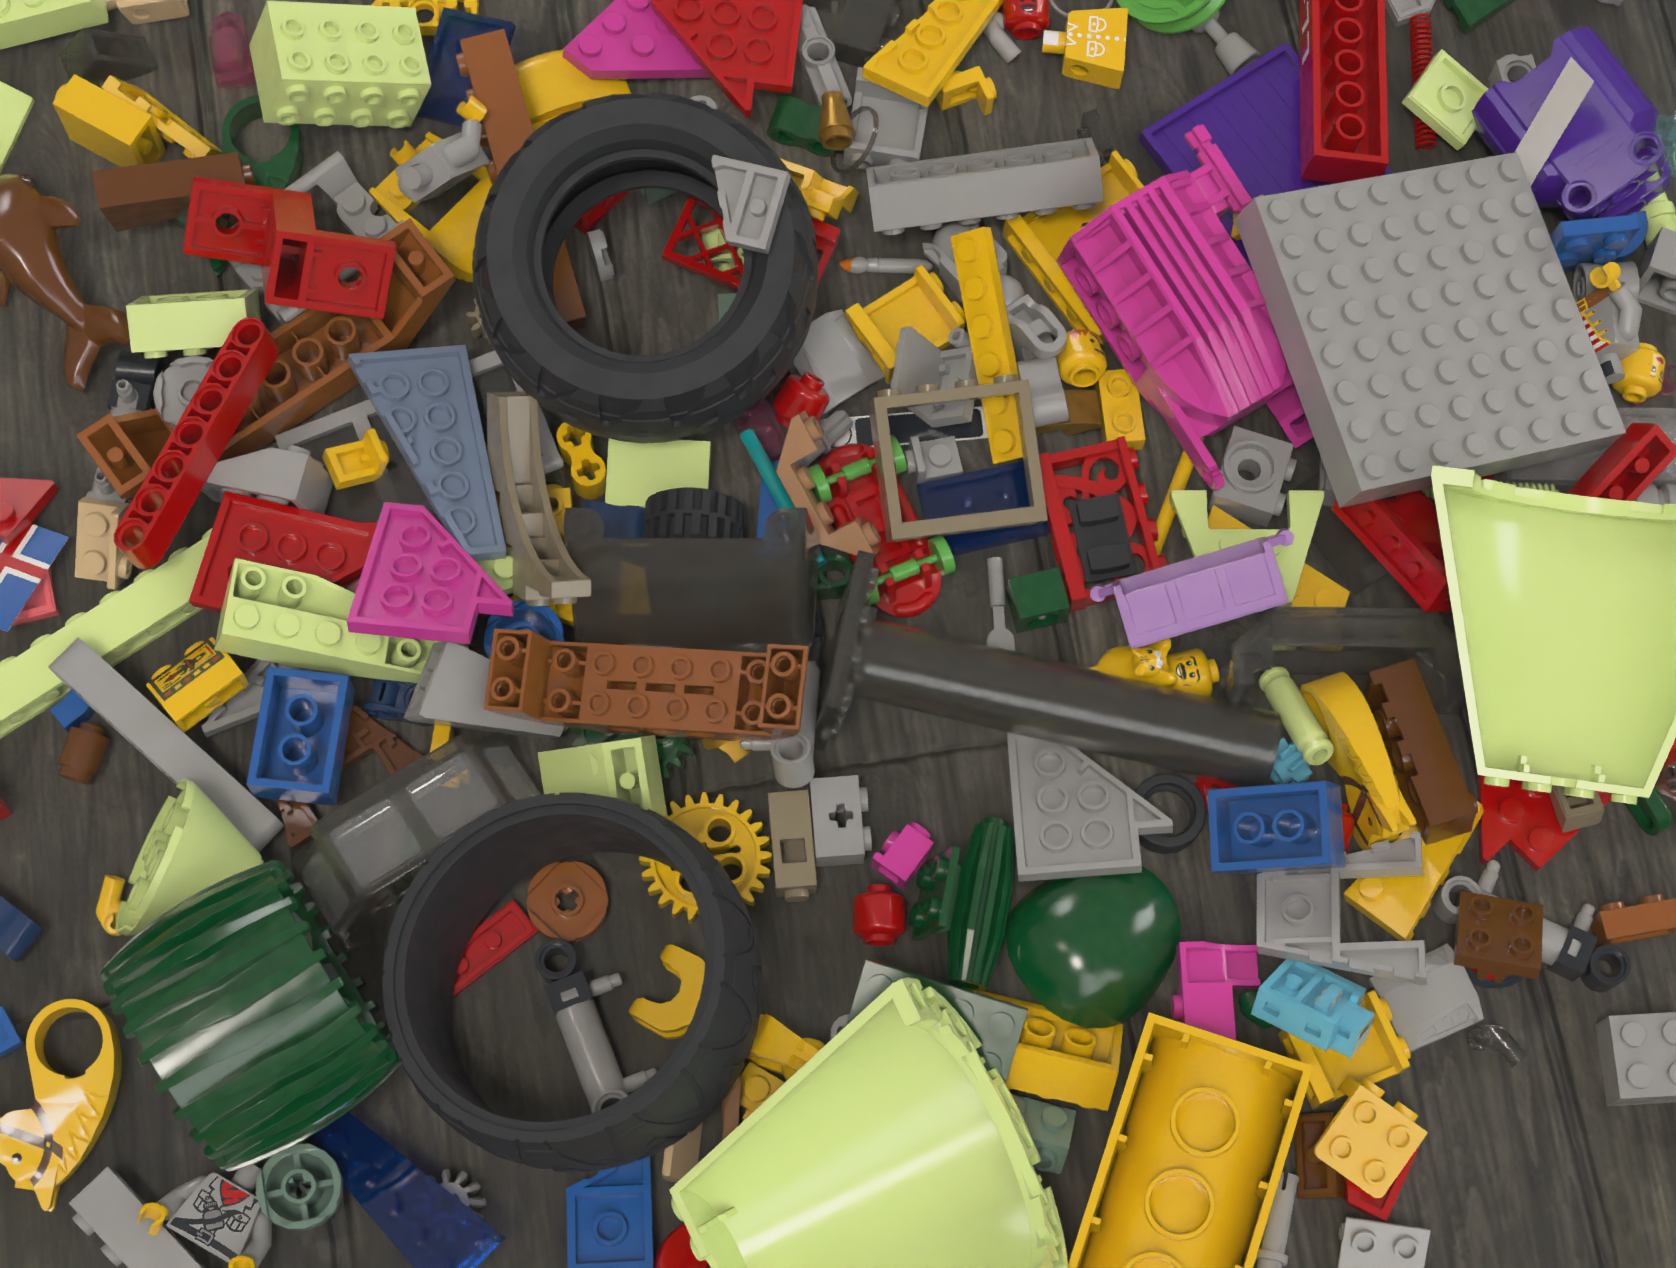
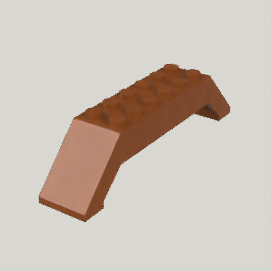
[76,218,456,499]

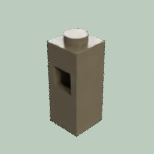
[768,790,817,902]

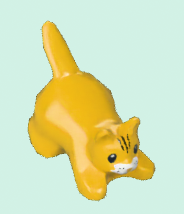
[1062,638,1176,703]

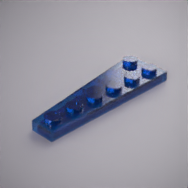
[305,1111,506,1268]

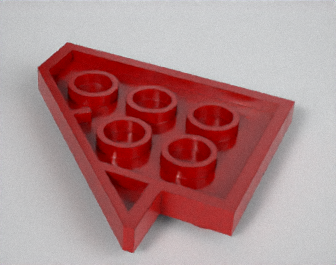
[651,0,803,118]

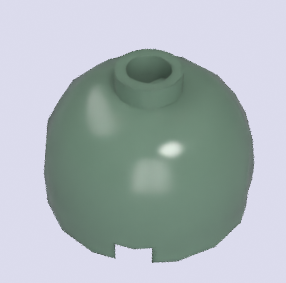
[256,1144,343,1231]

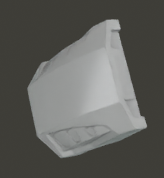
[788,309,885,419]
[1367,943,1484,1052]

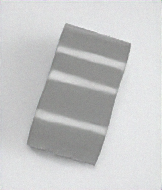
[1016,356,1069,428]

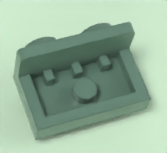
[1011,1094,1076,1174]

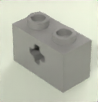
[809,775,872,867]

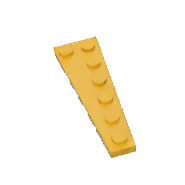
[862,0,1003,108]

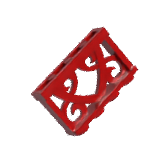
[1039,436,1167,612]

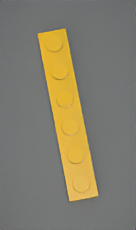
[950,227,1023,464]

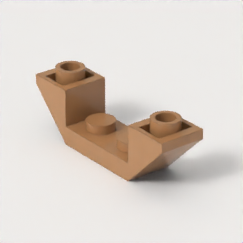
[776,411,881,559]

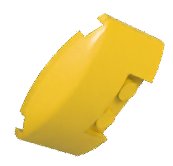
[515,49,631,131]

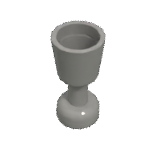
[1191,10,1261,76]

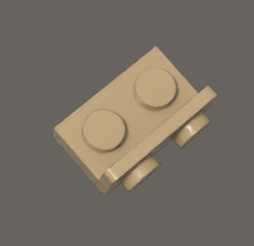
[75,497,133,590]

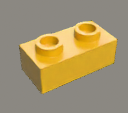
[1095,369,1146,450]

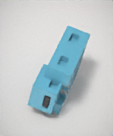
[1251,959,1375,1058]

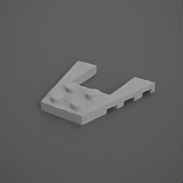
[1257,832,1427,985]

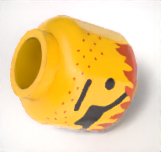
[1056,329,1107,388]

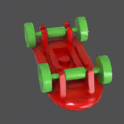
[807,435,956,618]

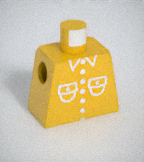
[1041,8,1128,89]

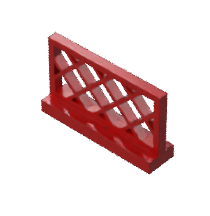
[662,196,841,290]

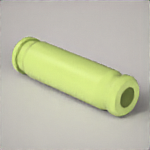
[1259,666,1334,765]

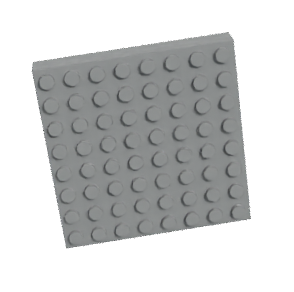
[1234,152,1626,508]

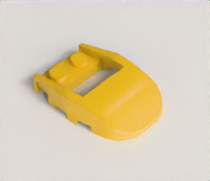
[369,132,493,282]

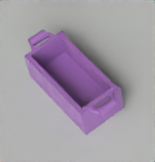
[1090,528,1294,649]

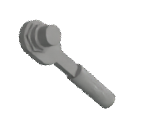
[987,557,1016,668]

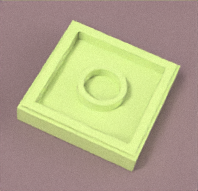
[1401,49,1489,151]

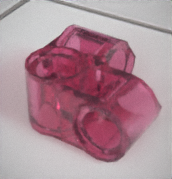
[209,11,256,88]

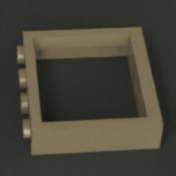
[868,374,1048,543]

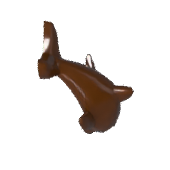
[0,174,130,392]

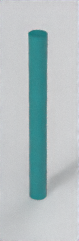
[739,429,826,569]

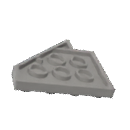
[1007,726,1173,882]

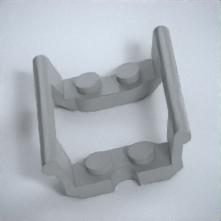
[227,151,404,326]

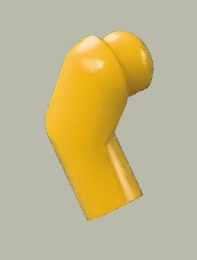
[96,875,125,936]

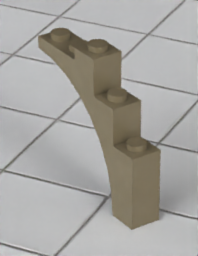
[487,391,591,606]

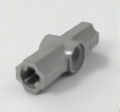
[797,4,852,108]

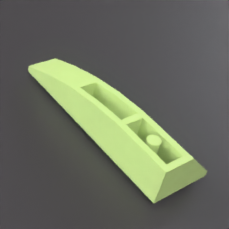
[214,558,469,683]

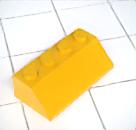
[973,990,1123,1111]

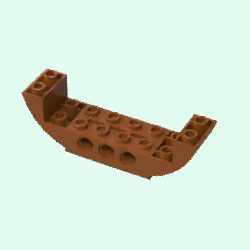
[484,629,809,742]

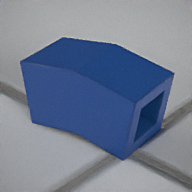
[49,690,95,733]

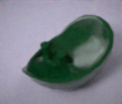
[1005,866,1181,1028]

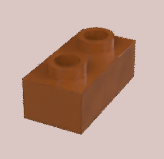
[1590,894,1676,948]

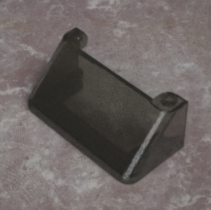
[563,508,820,653]

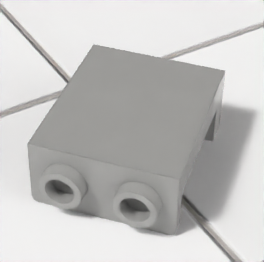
[843,67,929,171]

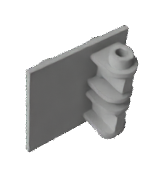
[1337,1217,1431,1268]

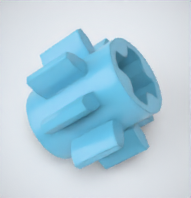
[1264,737,1313,785]

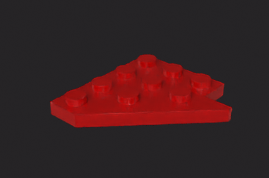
[189,491,376,613]
[1477,774,1612,872]

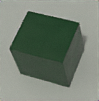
[1005,567,1070,633]

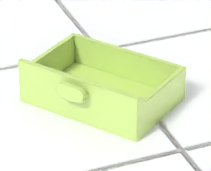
[605,438,711,508]

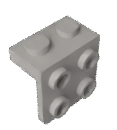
[890,326,977,428]

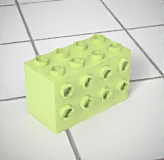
[249,0,432,129]

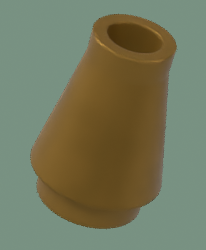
[818,91,855,151]

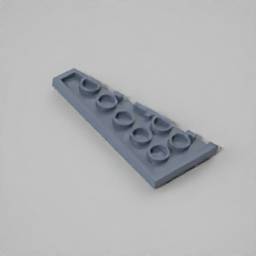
[348,345,506,561]

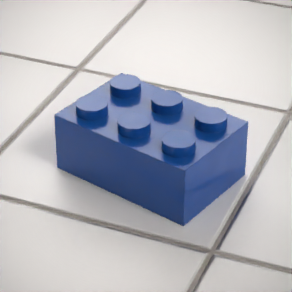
[247,666,355,806]
[1208,781,1345,875]

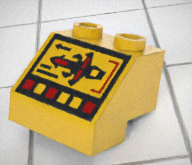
[146,637,250,733]

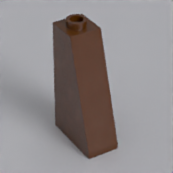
[91,152,256,232]

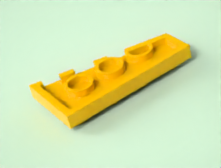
[1343,801,1484,941]

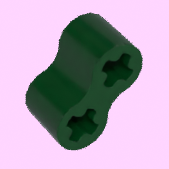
[766,96,835,157]

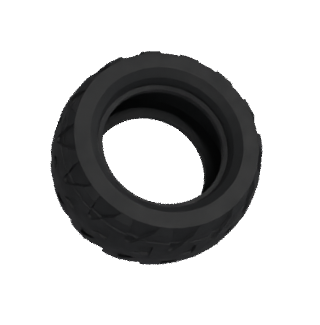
[472,92,818,443]

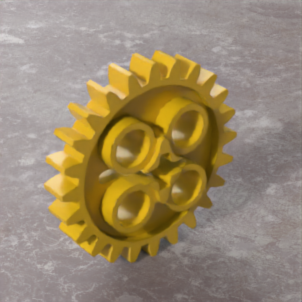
[639,792,772,924]

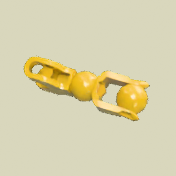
[628,944,825,1081]

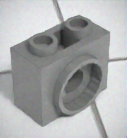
[1207,426,1297,527]

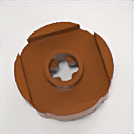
[526,861,609,945]

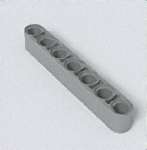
[48,638,284,852]

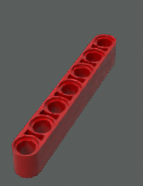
[113,317,279,569]

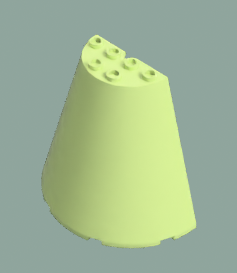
[1431,465,1676,805]
[669,977,1068,1268]

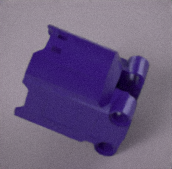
[1472,26,1671,221]

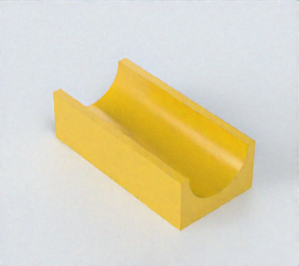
[1068,1012,1314,1268]

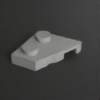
[711,155,791,254]

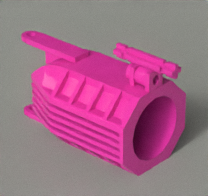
[1056,124,1294,491]

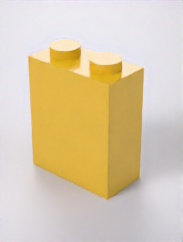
[52,74,166,167]

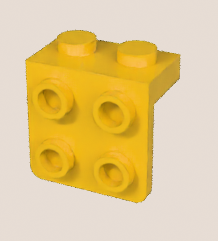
[1313,1076,1428,1198]

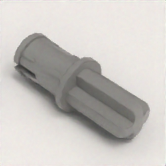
[797,410,853,467]

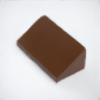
[1294,1112,1345,1200]

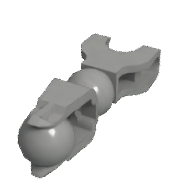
[922,221,1067,379]

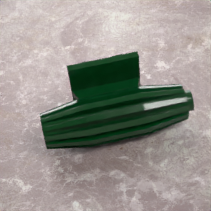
[909,817,1015,991]

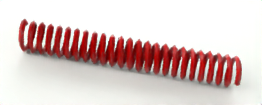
[1409,13,1437,150]

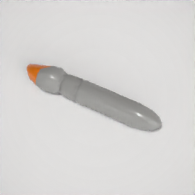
[839,256,933,274]

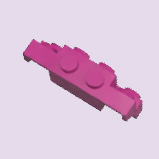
[1171,941,1261,1040]

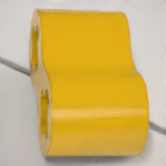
[556,422,607,500]

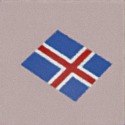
[0,524,69,632]

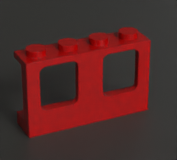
[1331,490,1452,612]

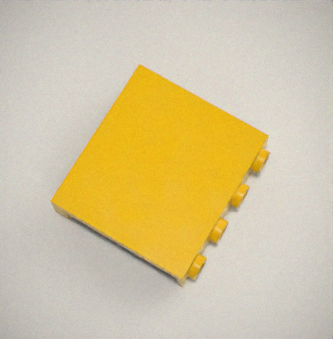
[1002,150,1144,344]

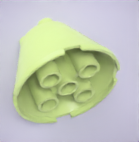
[115,778,264,936]

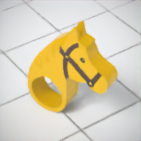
[1300,672,1417,850]
[0,999,122,1212]

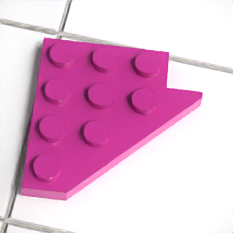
[562,0,711,79]
[347,502,514,644]

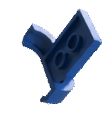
[1550,211,1648,272]

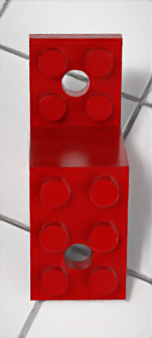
[182,176,396,319]

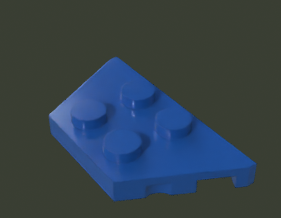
[566,1156,654,1268]

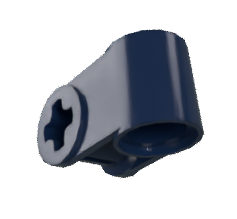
[362,678,434,727]

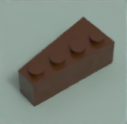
[1364,658,1478,845]

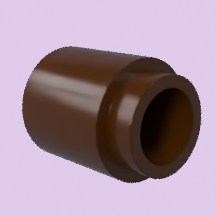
[58,722,110,785]

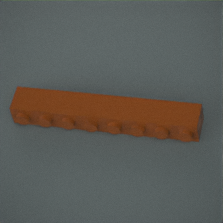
[455,29,587,329]

